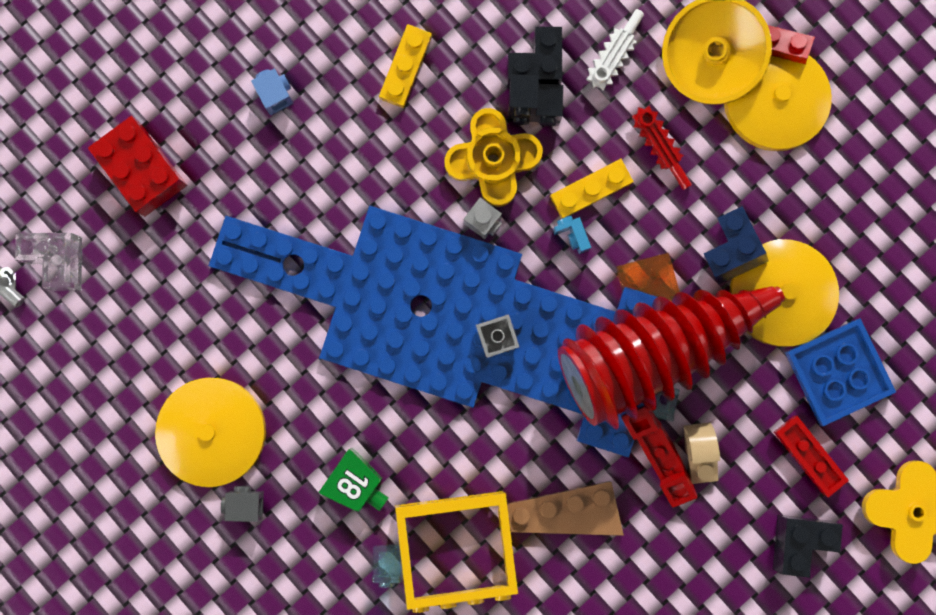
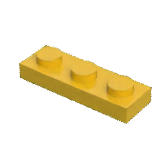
[379,24,432,108]
[550,159,634,219]

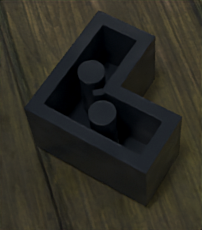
[507,27,562,88]
[508,75,564,126]
[773,515,843,578]

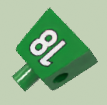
[318,448,389,512]

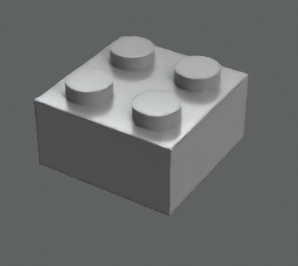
[476,314,519,358]

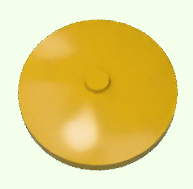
[662,0,772,105]
[724,55,832,151]
[729,239,839,347]
[155,378,266,487]

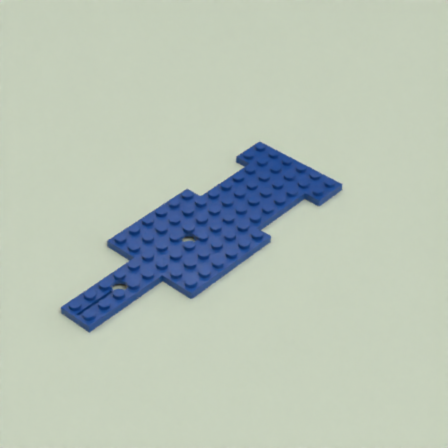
[208,205,657,458]

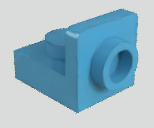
[553,216,591,254]

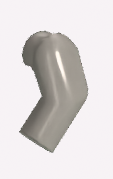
[0,267,25,308]

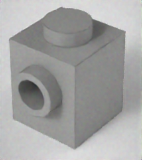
[464,198,502,240]

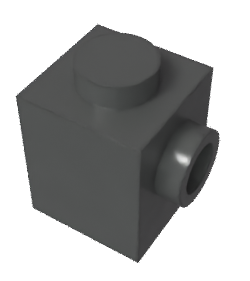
[221,486,264,522]

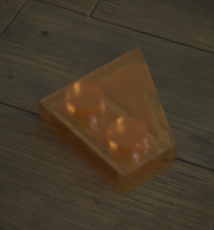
[616,253,680,301]

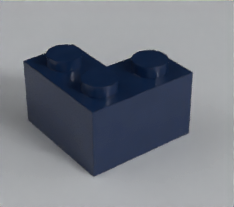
[703,206,769,285]

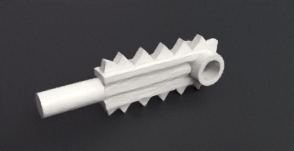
[586,9,644,91]

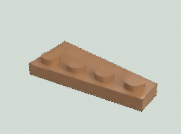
[507,481,624,535]

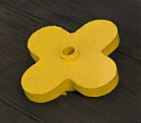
[444,108,543,207]
[862,461,936,564]

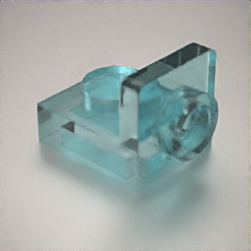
[372,545,402,588]

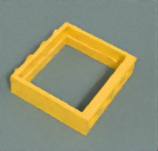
[395,491,518,613]

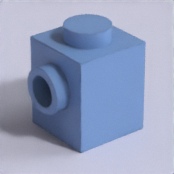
[251,68,294,116]

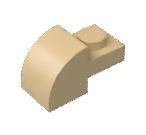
[684,422,720,484]

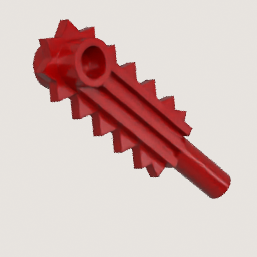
[631,106,692,190]

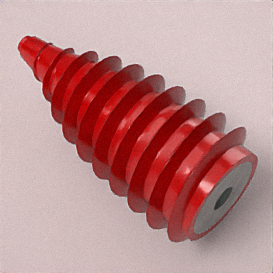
[558,286,785,430]

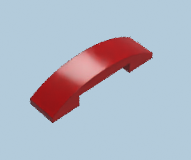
[621,405,697,508]

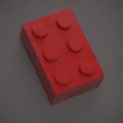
[88,116,188,217]

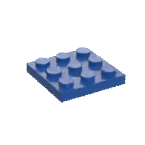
[784,318,896,426]

